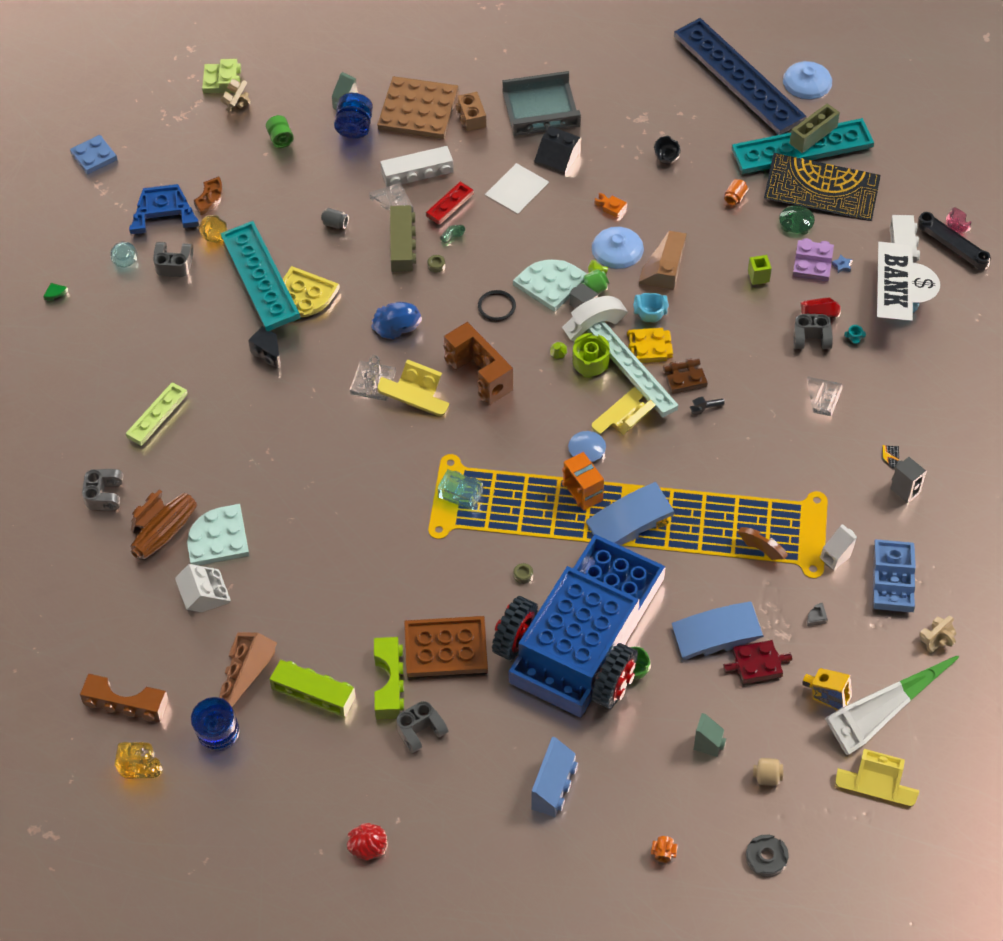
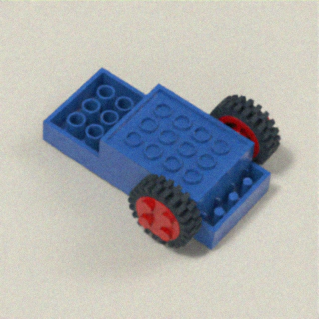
[492,534,665,718]

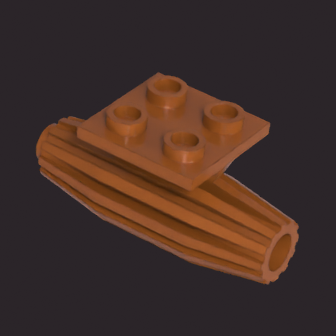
[130,489,197,559]

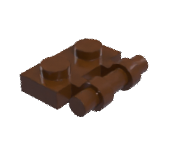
[663,358,708,394]

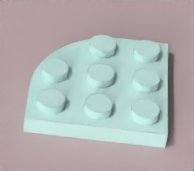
[513,260,587,312]
[187,504,250,566]

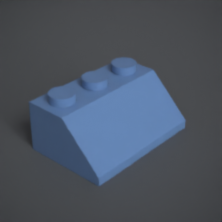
[531,737,578,817]

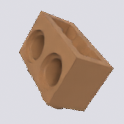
[455,92,487,131]

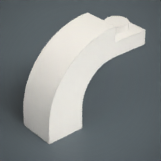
[562,296,629,342]

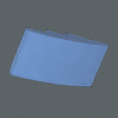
[586,482,674,545]
[873,539,916,613]
[672,601,764,660]

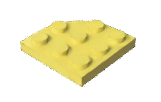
[283,266,340,317]

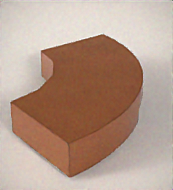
[194,176,223,216]
[737,527,788,560]

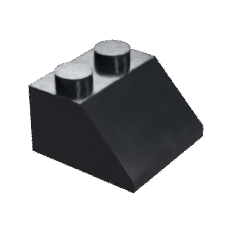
[534,126,581,174]

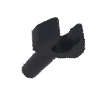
[690,397,725,415]

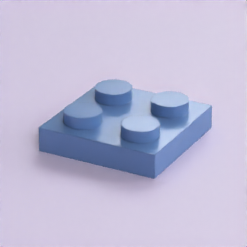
[70,135,118,175]

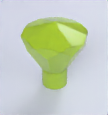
[588,260,608,274]
[550,342,567,359]

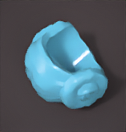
[633,293,669,323]

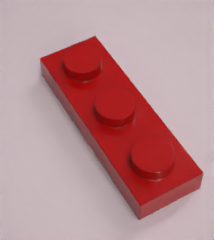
[426,181,474,225]

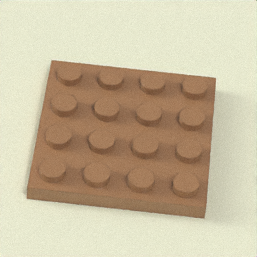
[377,76,459,139]

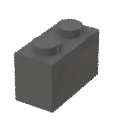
[890,457,926,503]

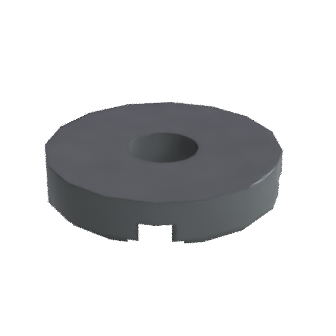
[746,834,789,877]

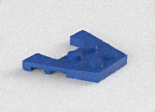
[129,184,199,234]

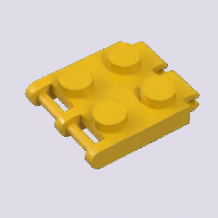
[627,328,673,363]

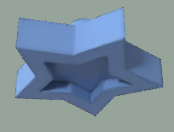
[832,254,852,273]

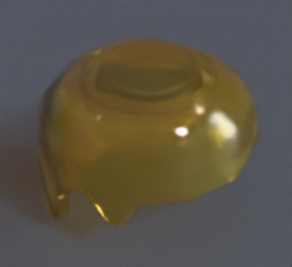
[199,215,227,243]

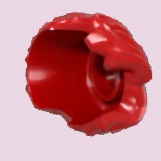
[347,823,388,861]

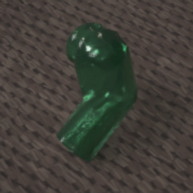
[440,224,466,243]

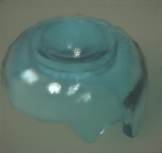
[110,241,138,268]

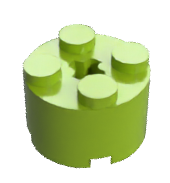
[572,333,610,378]

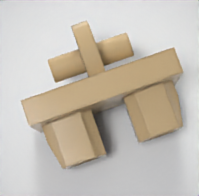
[220,79,251,112]
[919,616,956,653]

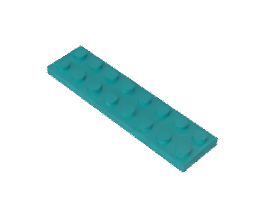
[732,118,874,174]
[220,221,301,331]

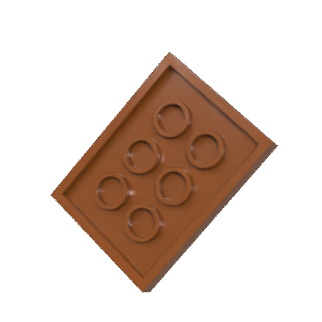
[404,616,488,677]

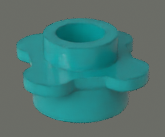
[844,325,866,344]

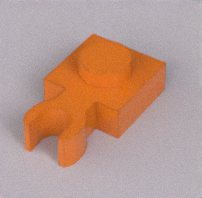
[594,193,627,218]

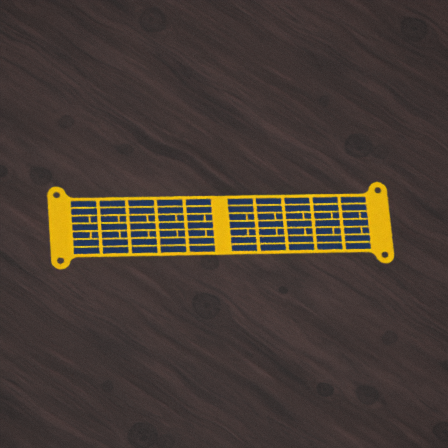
[428,454,828,578]

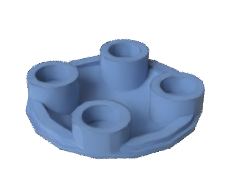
[568,431,606,462]

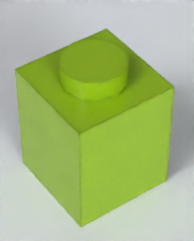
[748,255,772,285]

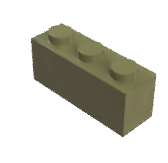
[790,103,840,153]

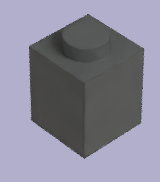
[569,283,598,309]

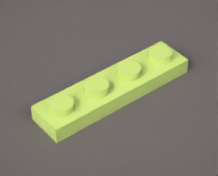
[126,382,188,446]

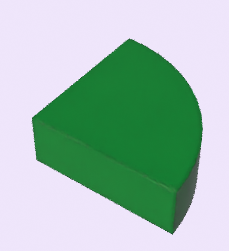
[43,283,68,301]

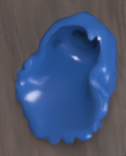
[371,302,422,339]

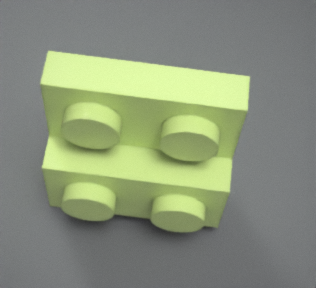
[202,59,241,93]

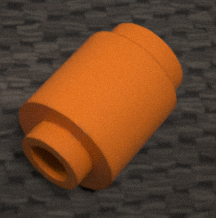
[724,179,748,206]

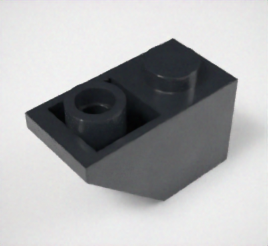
[248,326,281,368]

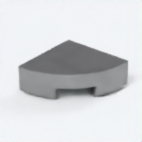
[807,603,828,626]

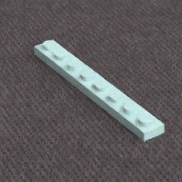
[586,321,678,418]

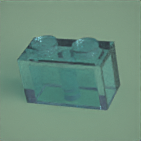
[438,469,483,510]

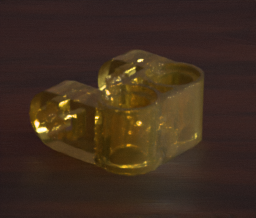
[115,742,163,779]

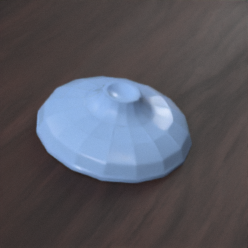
[783,61,832,99]
[592,227,644,269]

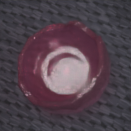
[946,207,972,234]

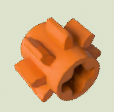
[651,836,678,863]

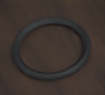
[478,290,516,321]

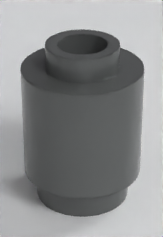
[321,208,349,229]

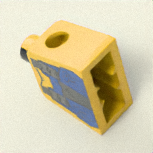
[802,668,852,710]

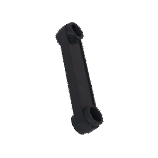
[918,212,991,270]

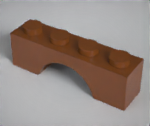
[80,673,169,722]

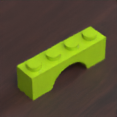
[374,637,404,720]

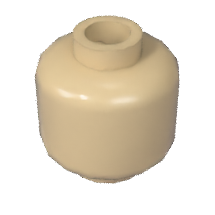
[753,758,784,786]

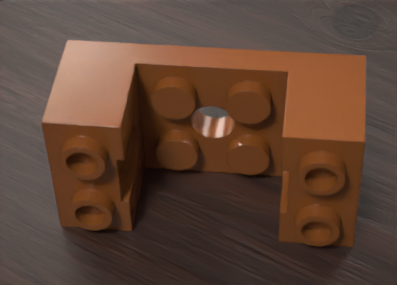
[443,321,513,405]

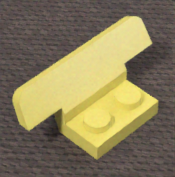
[377,359,450,416]
[592,387,655,435]
[836,749,919,806]

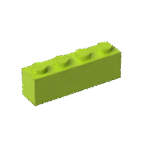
[269,659,355,717]

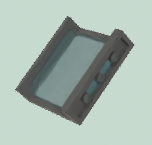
[502,71,581,136]

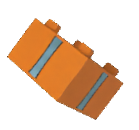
[562,452,604,511]

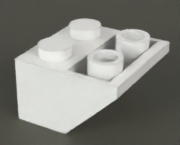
[175,564,231,612]

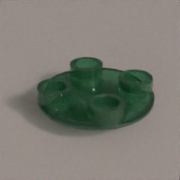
[779,206,815,235]

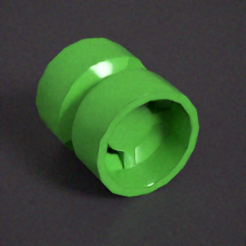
[266,115,294,148]

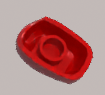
[800,297,841,318]

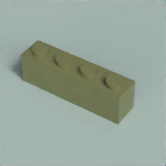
[390,205,416,272]

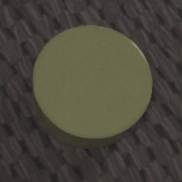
[427,255,445,273]
[513,563,533,584]

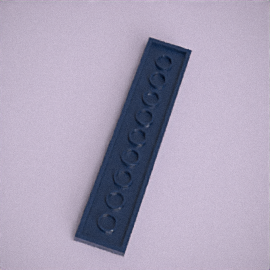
[674,18,807,135]

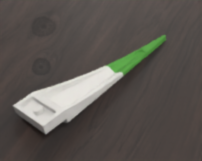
[825,656,959,755]

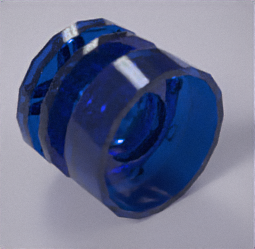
[334,93,373,139]
[191,697,240,751]

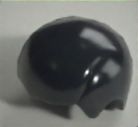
[654,136,681,164]

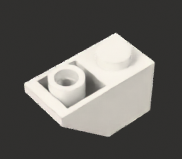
[820,524,857,570]

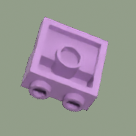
[793,238,834,281]

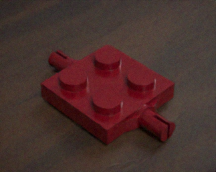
[723,640,792,684]

